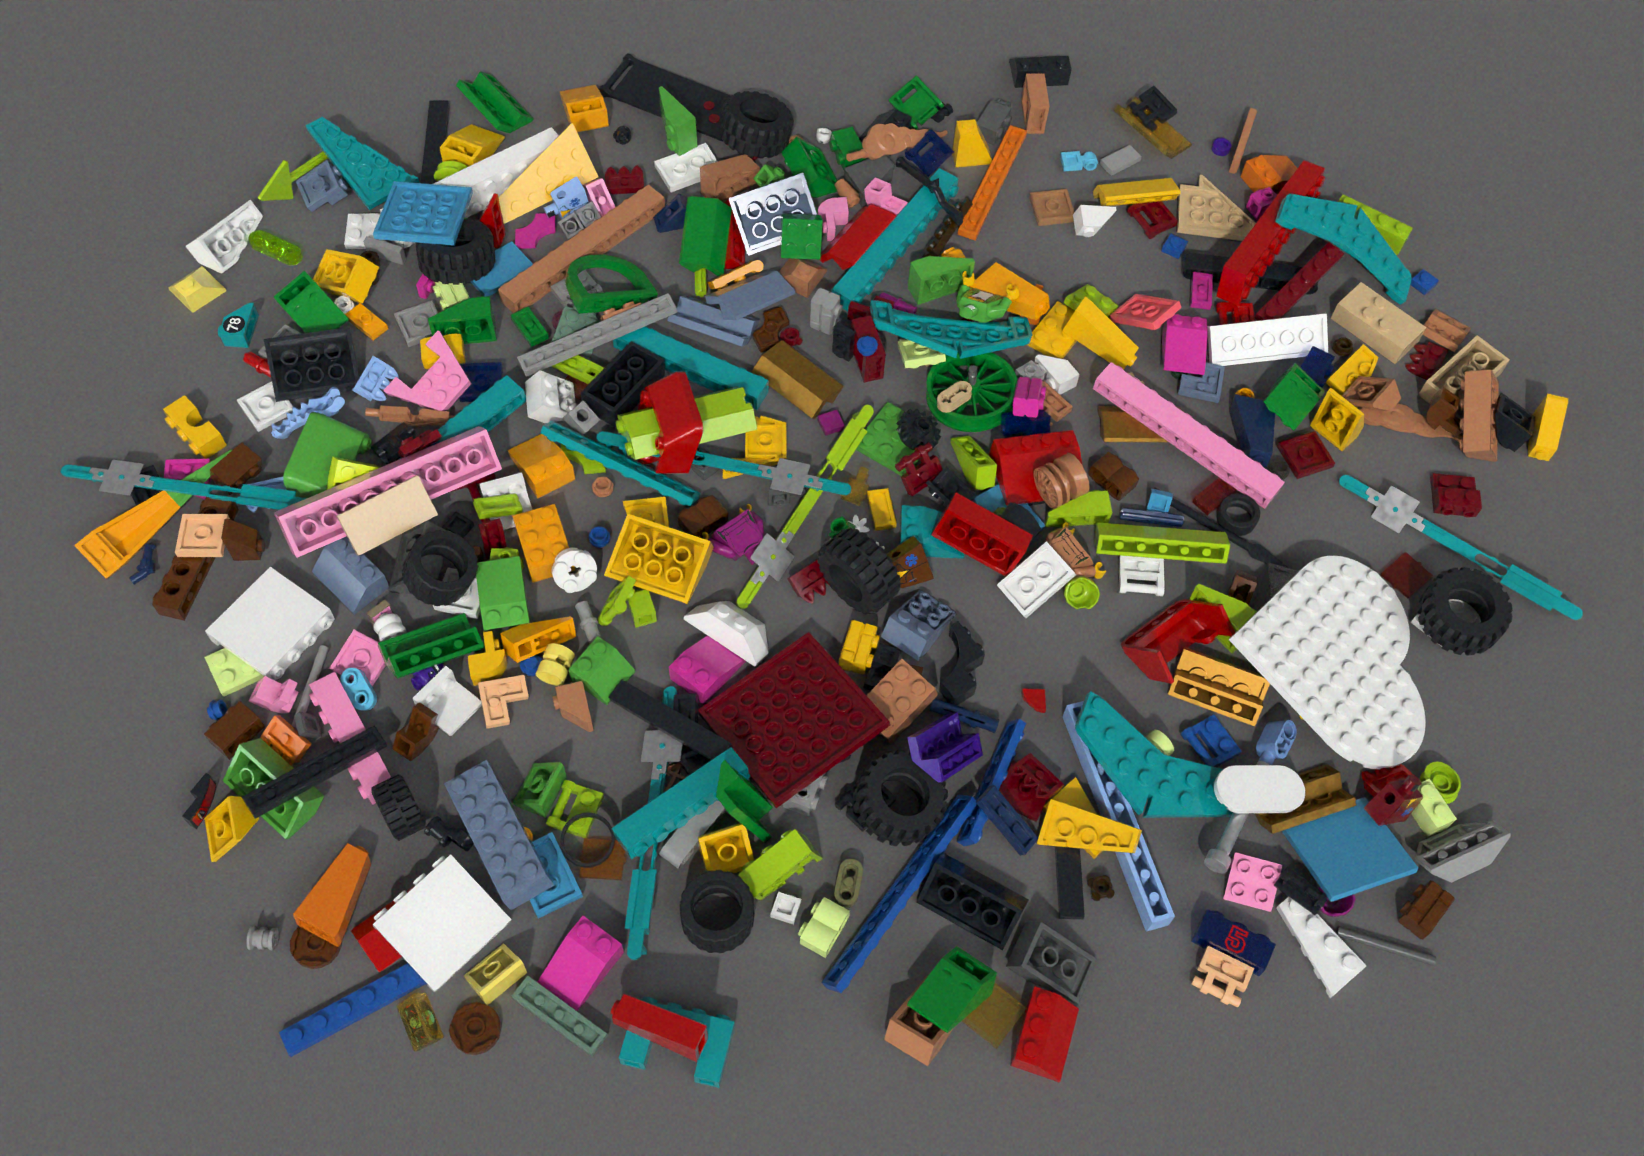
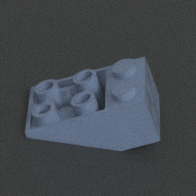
[881,590,956,661]

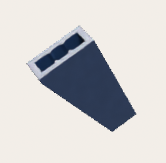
[1229,394,1275,468]

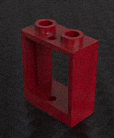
[851,316,886,383]

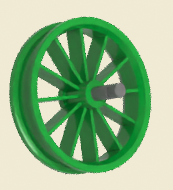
[926,352,1018,432]

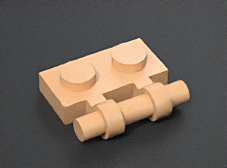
[1191,946,1254,1008]

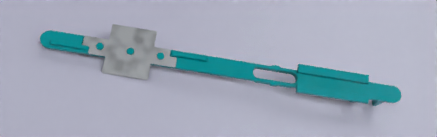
[597,431,851,495]
[61,460,307,510]
[1339,475,1583,620]
[625,686,682,960]

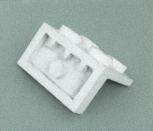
[480,472,533,530]
[413,666,482,736]

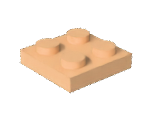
[175,514,230,557]

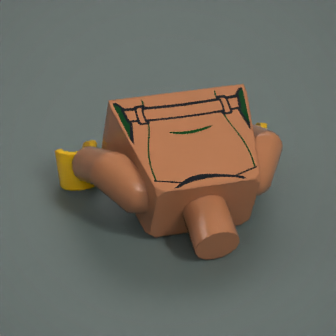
[1044,522,1106,579]

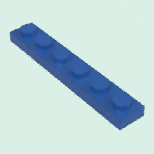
[957,719,1026,846]
[279,963,427,1057]

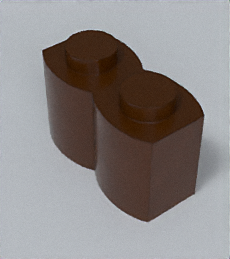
[1088,452,1139,501]
[678,495,728,539]

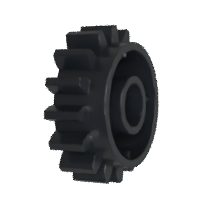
[896,409,941,450]

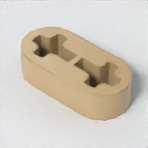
[937,381,972,413]

